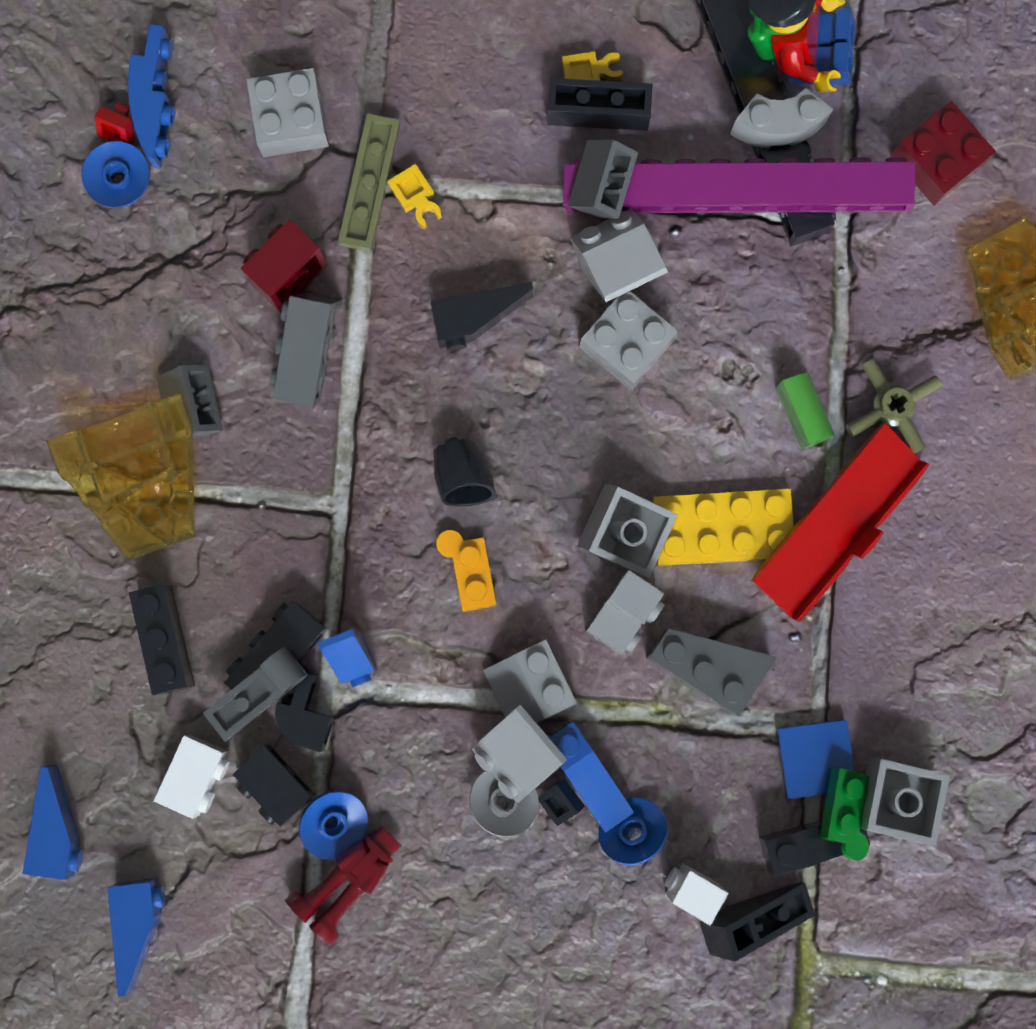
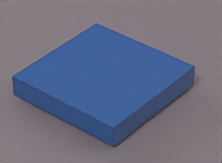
[776,720,855,799]

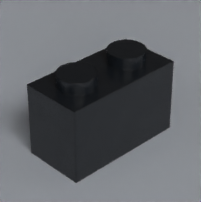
[232,744,316,827]

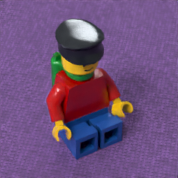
[747,0,855,93]

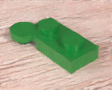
[820,768,869,861]

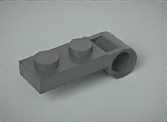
[203,647,308,741]

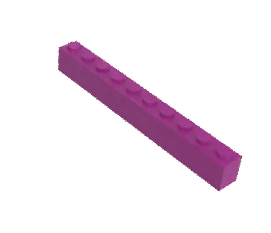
[563,157,915,213]

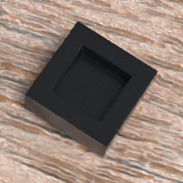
[538,778,585,826]

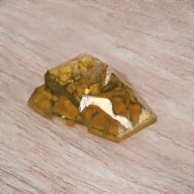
[965,218,1036,380]
[46,393,196,560]

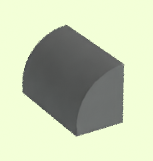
[568,139,638,219]
[157,365,223,443]

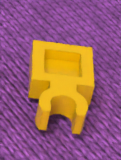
[562,51,623,82]
[387,164,442,229]

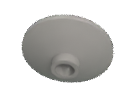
[469,771,538,837]

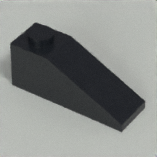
[430,282,533,351]
[759,820,870,876]
[699,882,815,962]

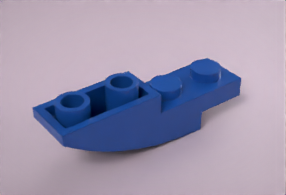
[128,24,175,169]

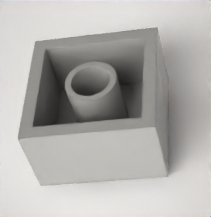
[246,68,329,158]
[579,291,679,391]
[860,758,950,847]

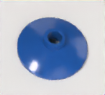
[81,141,150,208]
[299,791,368,859]
[598,798,668,865]

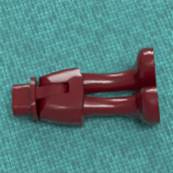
[285,826,401,946]

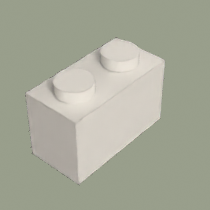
[154,734,229,819]
[664,863,728,925]

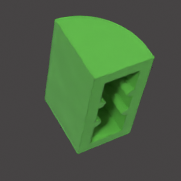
[776,373,835,450]

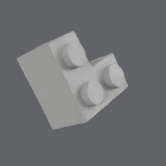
[586,570,665,655]

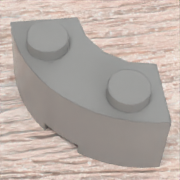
[730,88,833,148]

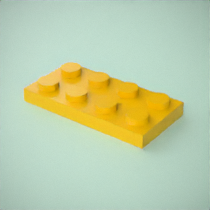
[652,489,794,566]

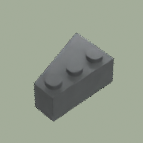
[270,291,343,407]
[646,628,777,717]

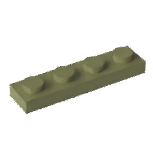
[338,113,401,252]

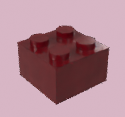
[890,100,996,206]
[240,219,328,313]

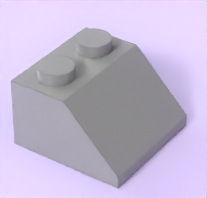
[570,208,668,302]
[577,483,677,578]
[483,640,577,723]
[472,705,567,804]

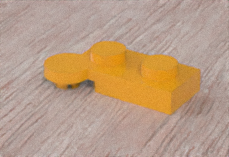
[436,530,497,612]

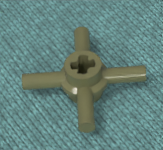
[846,358,942,454]

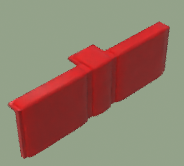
[751,423,930,622]

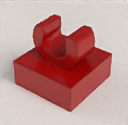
[94,102,134,145]

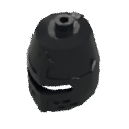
[433,437,497,507]

